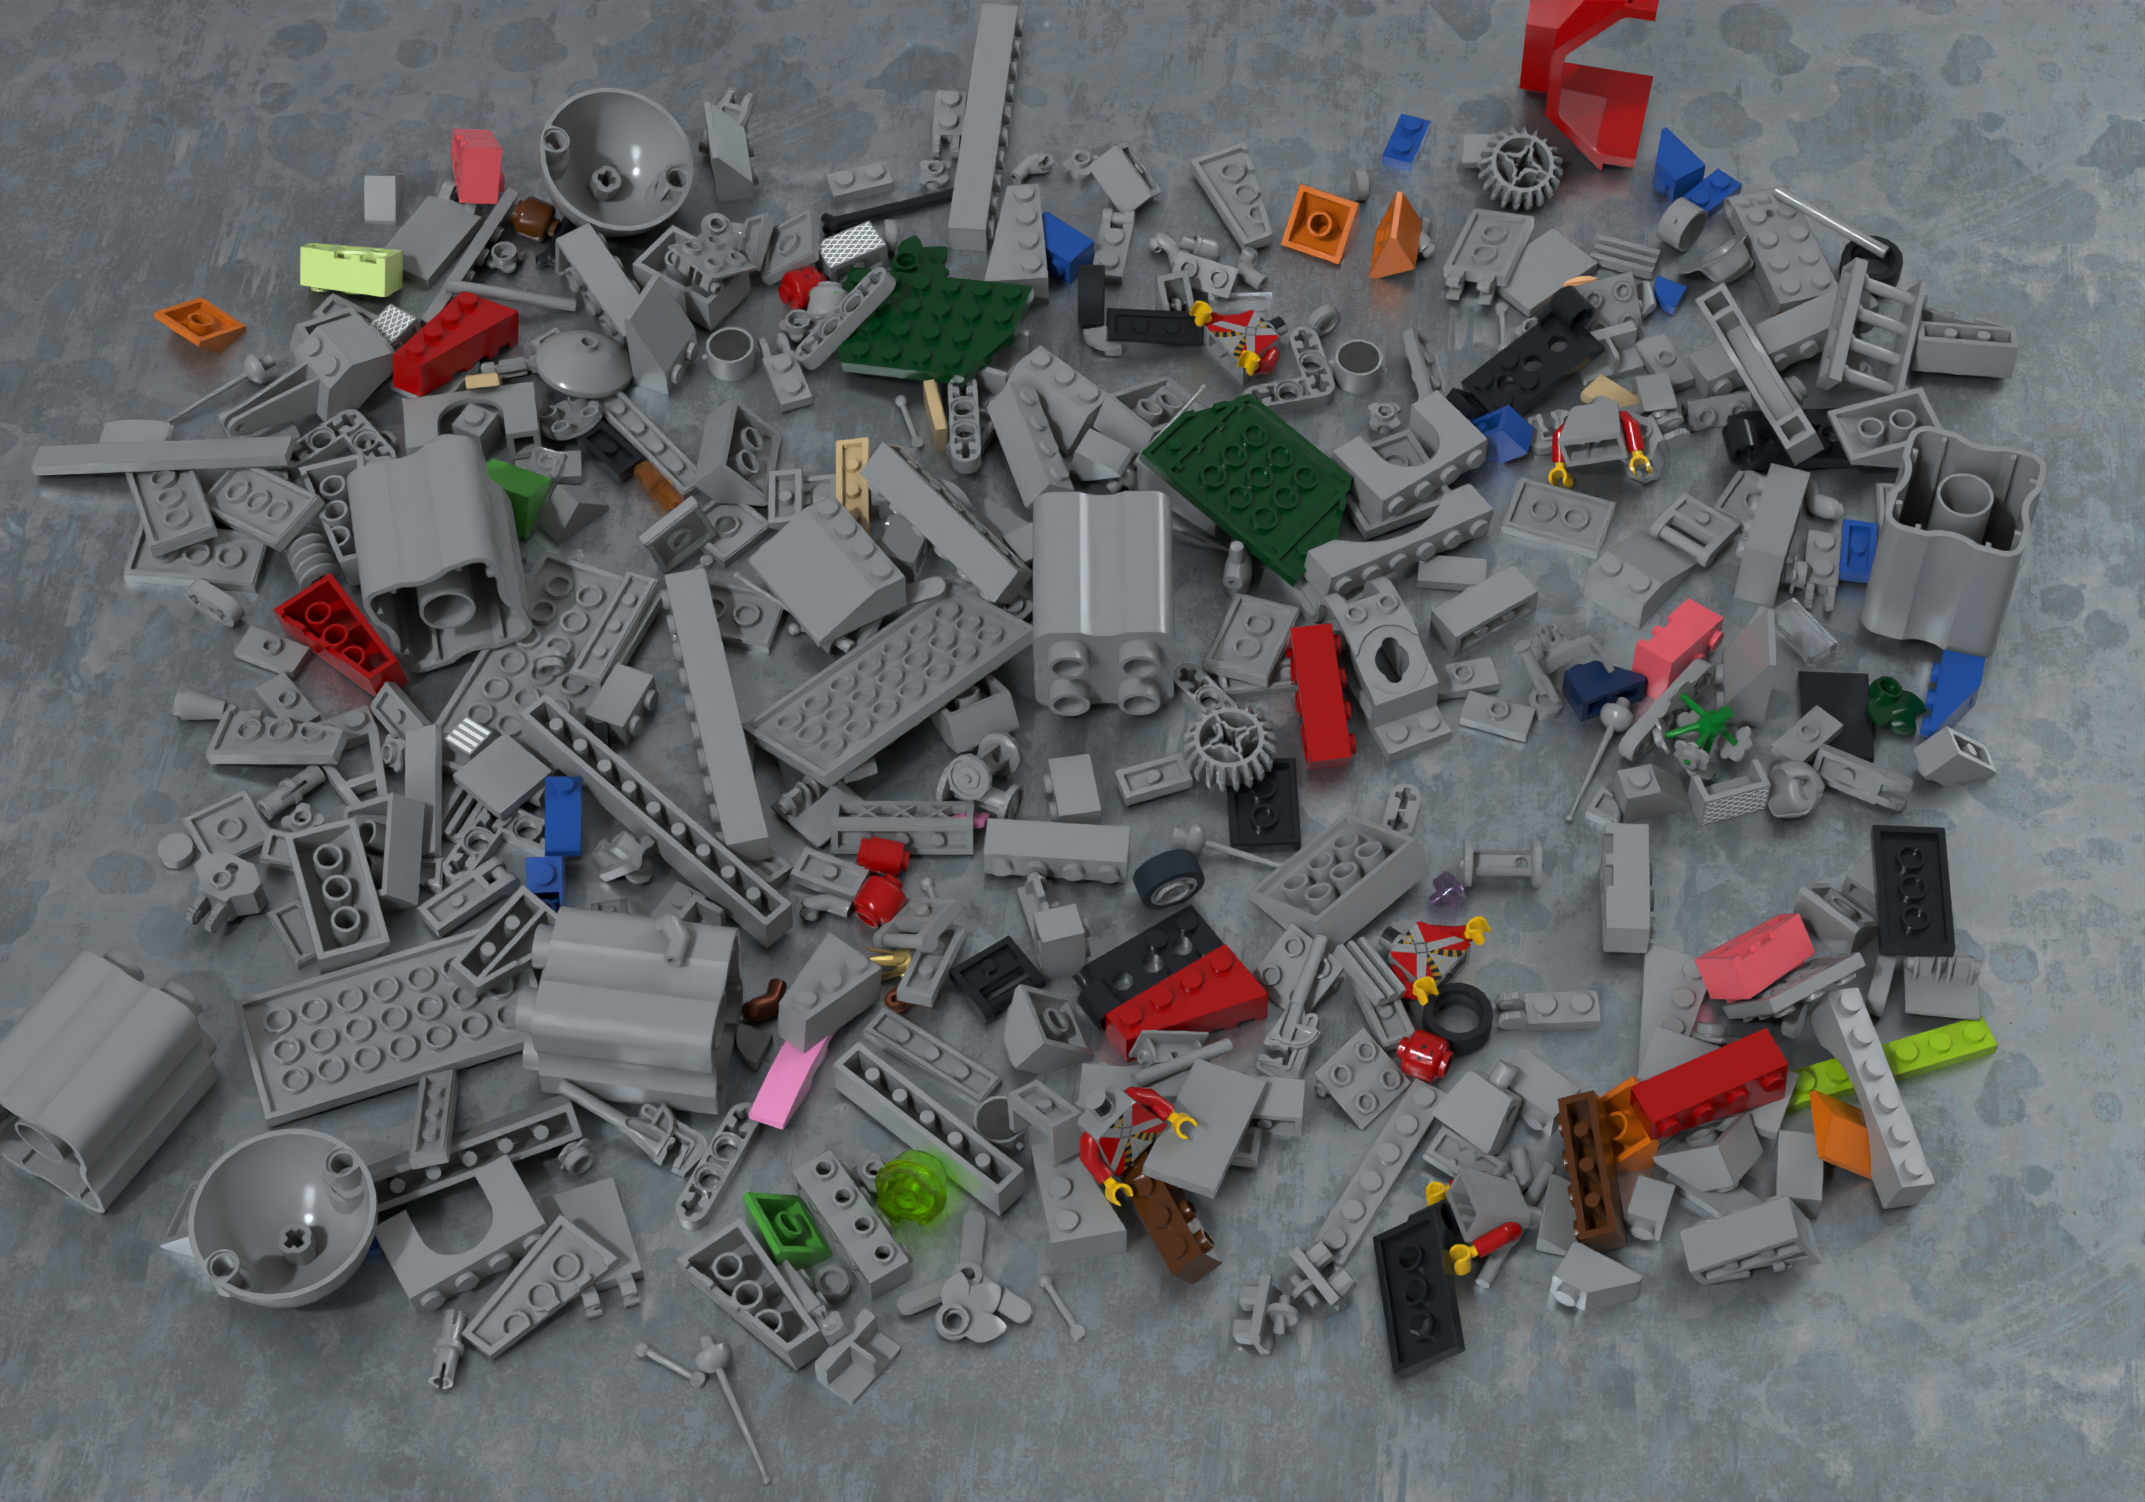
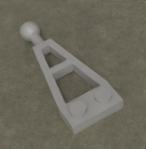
[316,705,389,806]

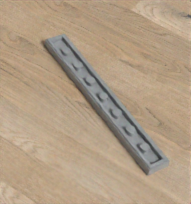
[530,326,702,501]
[30,436,295,476]

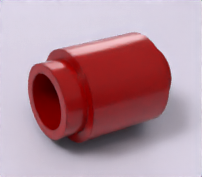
[856,836,910,877]

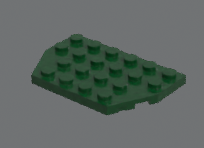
[834,267,1035,385]
[1138,393,1352,587]

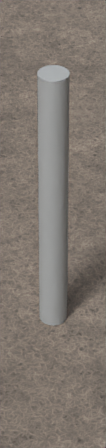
[1772,185,1890,258]
[446,279,576,312]
[1476,1162,1556,1289]

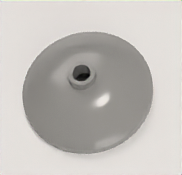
[535,329,633,398]

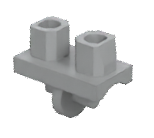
[591,830,655,884]
[1289,1240,1358,1313]
[1232,1274,1299,1355]

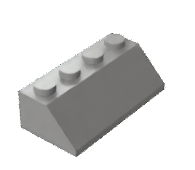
[284,817,391,975]

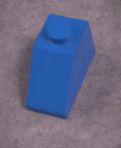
[1653,127,1706,202]
[1042,211,1095,284]
[1470,405,1534,463]
[545,776,581,856]

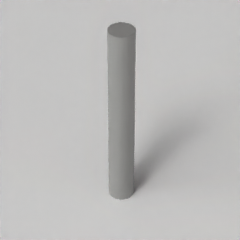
[1130,1038,1233,1087]

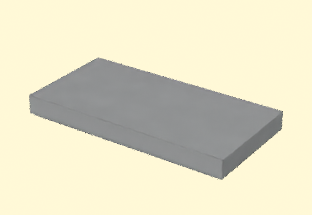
[205,467,325,552]
[125,469,218,557]
[123,522,270,593]
[1636,1025,1799,1140]
[1142,1058,1266,1199]

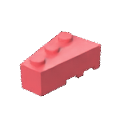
[450,128,505,204]
[1632,598,1724,700]
[1694,913,1815,1003]

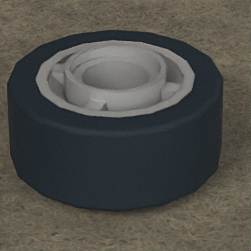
[1132,849,1205,909]

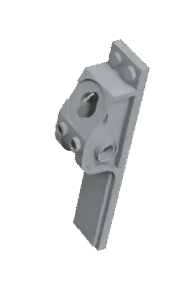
[1282,539,1452,762]

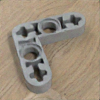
[1242,326,1335,415]
[282,409,398,478]
[443,807,572,886]

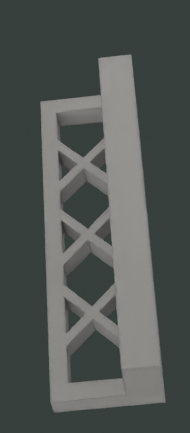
[830,801,975,855]

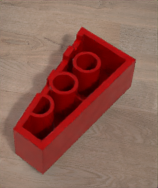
[393,291,519,397]
[273,573,409,697]
[1285,623,1357,771]
[1105,943,1268,1063]
[1630,1028,1788,1140]

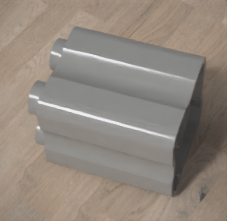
[1860,426,2047,658]
[346,434,532,673]
[1033,491,1175,716]
[515,906,745,1115]
[0,949,219,1213]

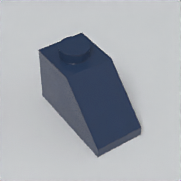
[1562,660,1646,722]

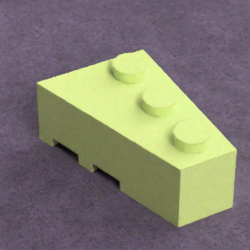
[300,242,403,297]

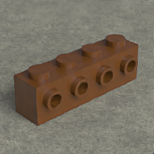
[1557,1090,1629,1252]
[1119,1139,1222,1285]

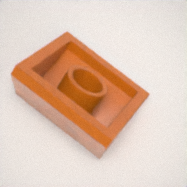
[1281,184,1360,265]
[1369,191,1422,278]
[1600,1076,1659,1175]

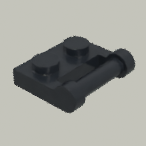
[949,935,1046,1024]

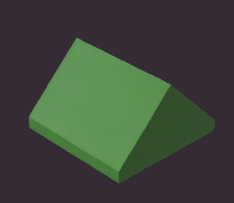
[486,459,553,540]
[743,1192,832,1272]

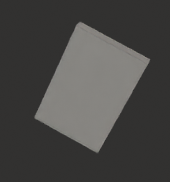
[1495,227,1598,318]
[1500,476,1617,559]
[673,579,786,655]
[1202,593,1301,687]

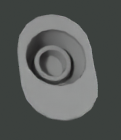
[1679,231,1754,283]

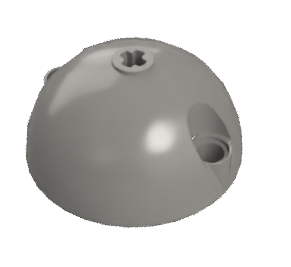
[535,87,694,237]
[188,1128,378,1309]

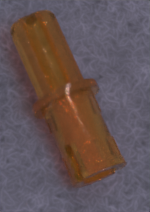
[634,461,683,513]

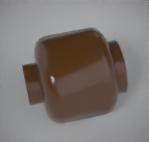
[511,196,560,243]

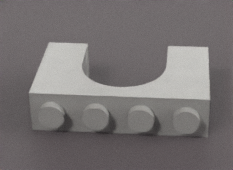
[402,381,543,460]
[1332,390,1488,522]
[375,1154,548,1315]

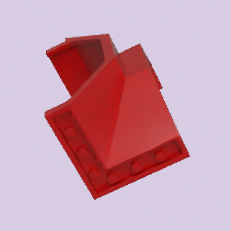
[1519,0,1660,172]

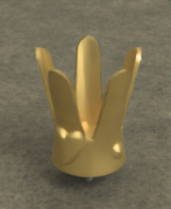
[866,947,911,981]

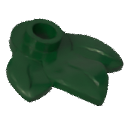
[890,235,949,277]
[1866,676,1927,736]

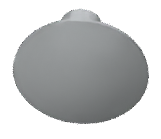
[538,395,603,440]

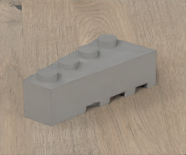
[984,183,1049,305]
[555,223,641,350]
[298,453,367,587]
[1733,463,1811,607]
[676,1217,828,1370]

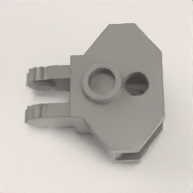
[1620,411,1691,483]
[185,851,268,934]

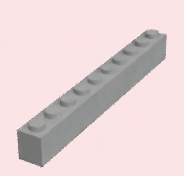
[948,4,1024,252]
[660,567,771,863]
[519,693,793,948]

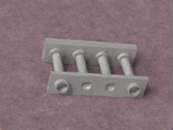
[1815,257,1928,397]

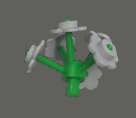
[1653,679,1753,781]

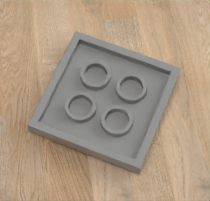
[1330,428,1451,540]
[1722,952,1866,1022]

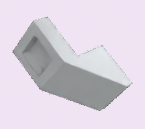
[1631,372,1677,420]

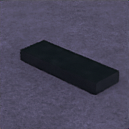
[1106,308,1204,346]

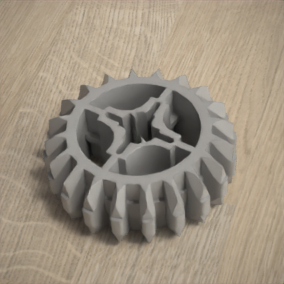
[1477,126,1563,211]
[1182,702,1277,792]

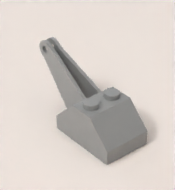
[221,314,396,437]

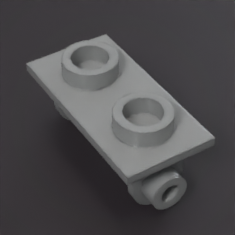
[1171,250,1239,300]
[1681,390,1752,432]
[1017,872,1060,941]
[1129,1030,1210,1068]

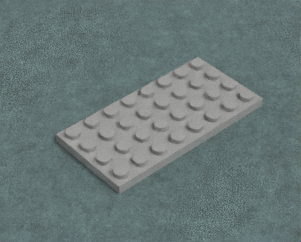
[435,550,662,807]
[742,582,1033,788]
[233,927,539,1128]

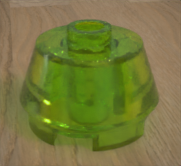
[875,1150,947,1226]

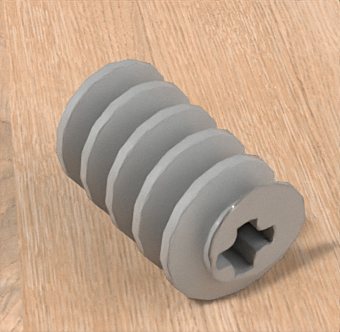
[284,523,339,591]

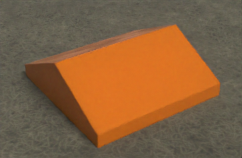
[154,297,247,353]
[1809,1090,1872,1180]

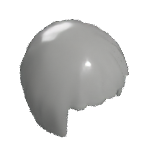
[1767,760,1825,818]

